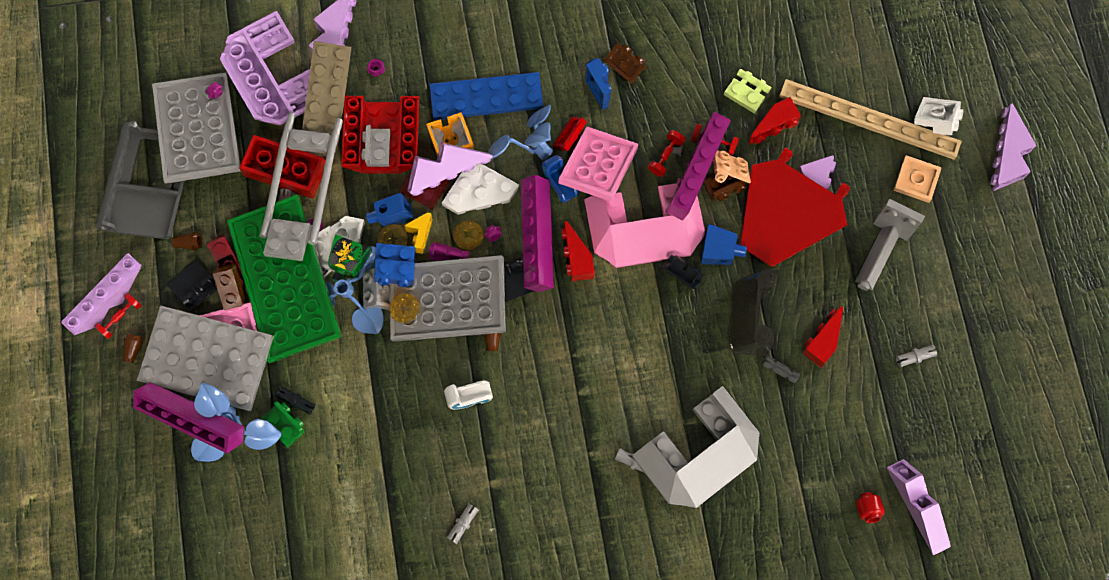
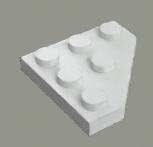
[442,163,519,215]
[315,216,365,272]

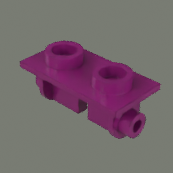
[428,242,470,262]

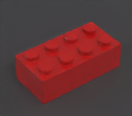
[239,135,325,199]

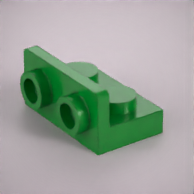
[261,401,305,448]

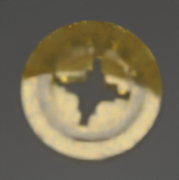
[453,220,484,250]
[377,224,408,246]
[389,293,420,323]

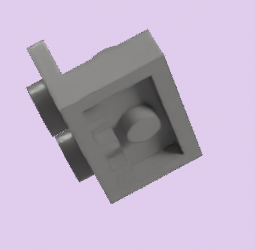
[362,125,391,167]
[363,268,390,310]

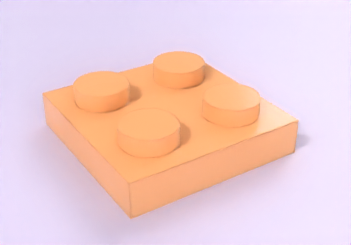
[893,155,941,203]

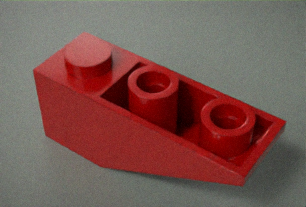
[748,97,801,145]
[561,221,595,281]
[803,306,843,368]

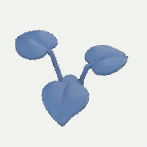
[488,104,553,160]
[325,246,384,334]
[191,382,281,462]

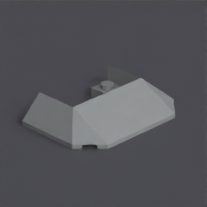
[632,386,759,508]

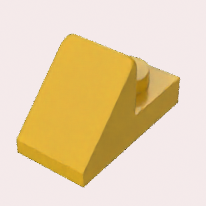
[404,213,433,254]

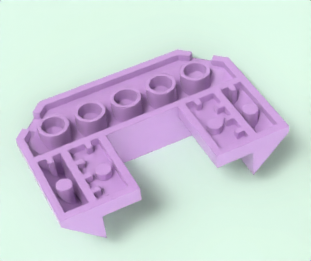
[220,11,310,125]

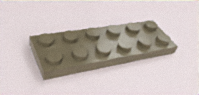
[302,41,351,158]

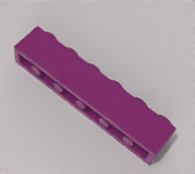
[666,112,731,221]
[521,175,554,292]
[133,382,244,453]

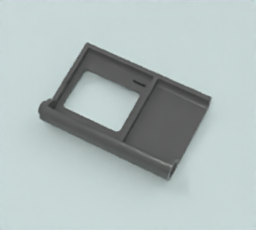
[95,121,185,239]

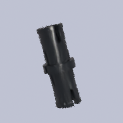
[275,386,316,415]

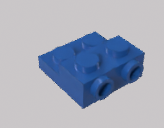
[585,58,612,110]
[373,243,415,287]

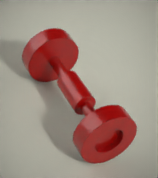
[691,124,739,155]
[647,130,685,177]
[94,293,142,339]

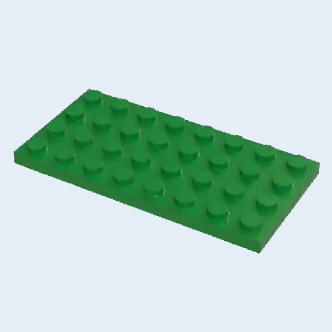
[227,194,342,363]

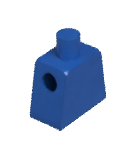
[366,193,414,227]
[700,224,747,265]

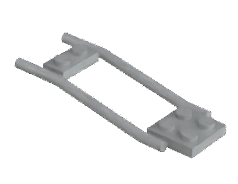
[259,112,343,261]

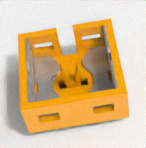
[426,112,474,157]

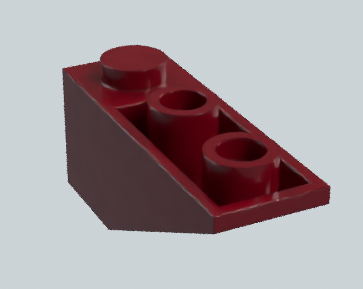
[207,234,246,290]

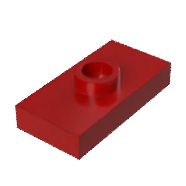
[553,117,587,151]

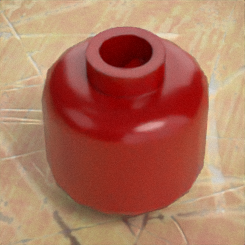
[856,492,885,524]

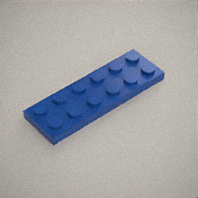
[430,72,543,120]

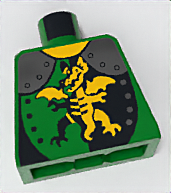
[328,234,372,282]

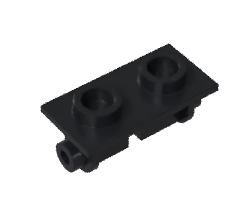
[662,255,703,289]

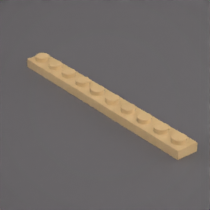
[779,79,962,160]

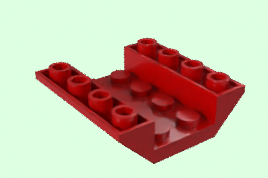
[341,96,419,174]

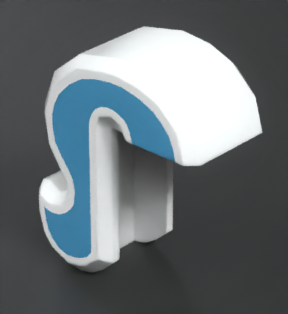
[444,380,493,410]

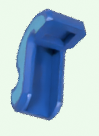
[542,155,578,203]

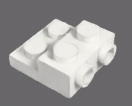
[914,97,963,135]

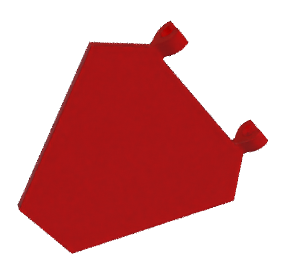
[741,147,850,267]

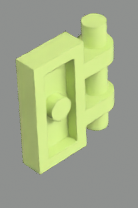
[724,69,772,114]

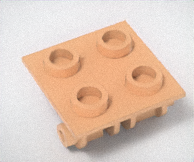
[713,150,751,183]

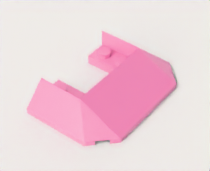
[584,178,705,268]

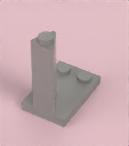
[855,199,925,291]

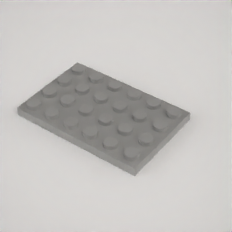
[152,73,241,184]
[390,255,506,342]
[137,306,274,411]

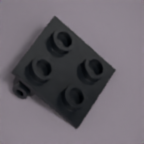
[504,257,534,302]
[166,260,217,312]

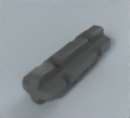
[763,356,800,383]

